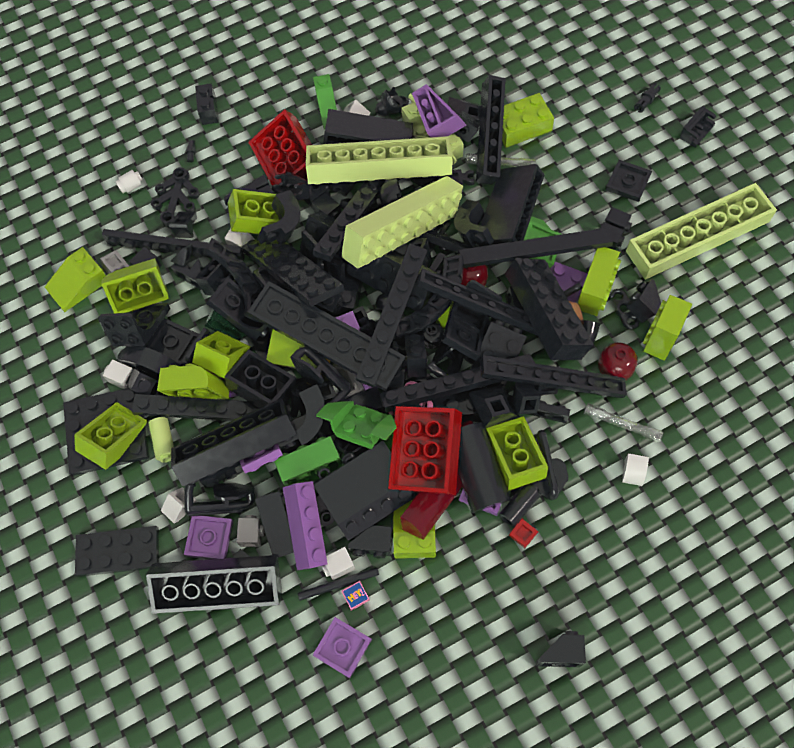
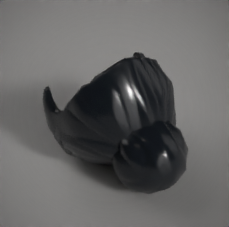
[375,87,409,117]

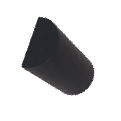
[458,422,511,513]

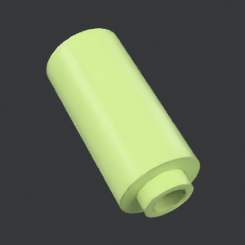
[149,417,174,463]

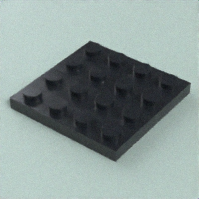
[63,388,149,476]

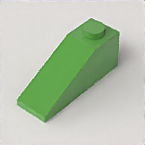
[313,74,337,129]

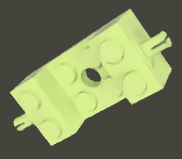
[402,94,464,165]

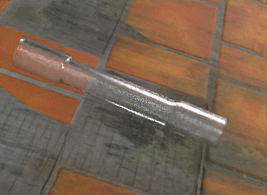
[466,153,536,167]
[584,403,664,443]

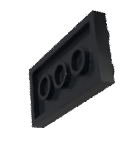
[75,526,159,577]

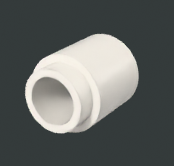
[115,170,143,193]

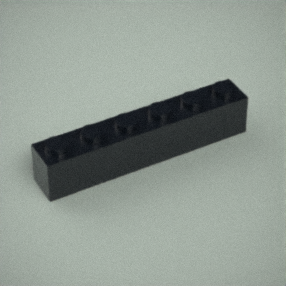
[476,75,506,185]

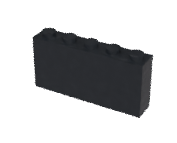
[323,109,413,144]
[477,164,545,247]

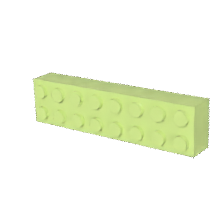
[306,136,452,185]
[342,176,463,269]
[626,183,777,280]

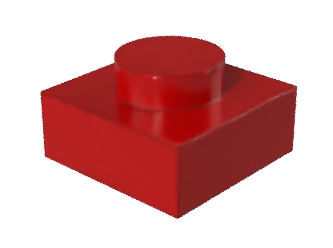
[509,519,539,549]

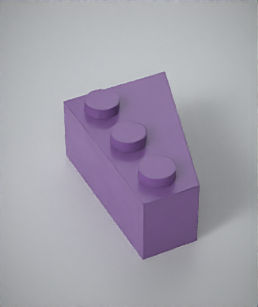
[412,84,466,137]

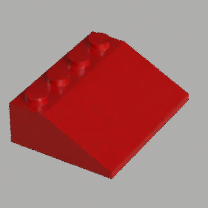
[248,109,312,185]
[388,406,462,495]

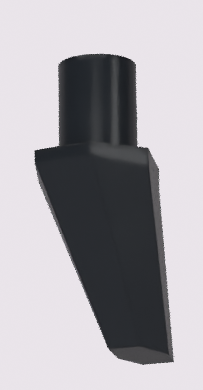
[185,140,196,163]

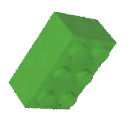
[274,436,342,487]

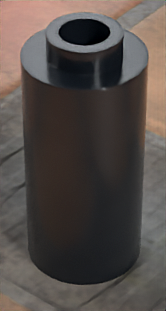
[499,483,540,528]

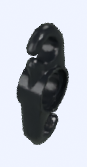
[610,289,640,330]

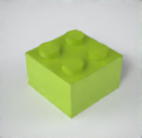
[192,331,250,378]

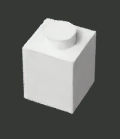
[103,360,133,389]
[322,547,356,581]

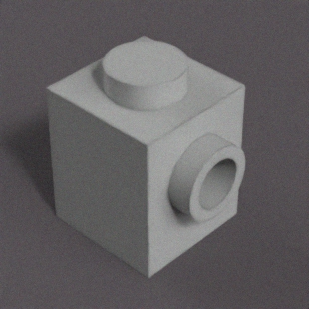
[237,515,265,547]

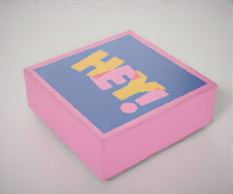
[342,581,370,611]

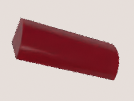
[400,472,463,540]

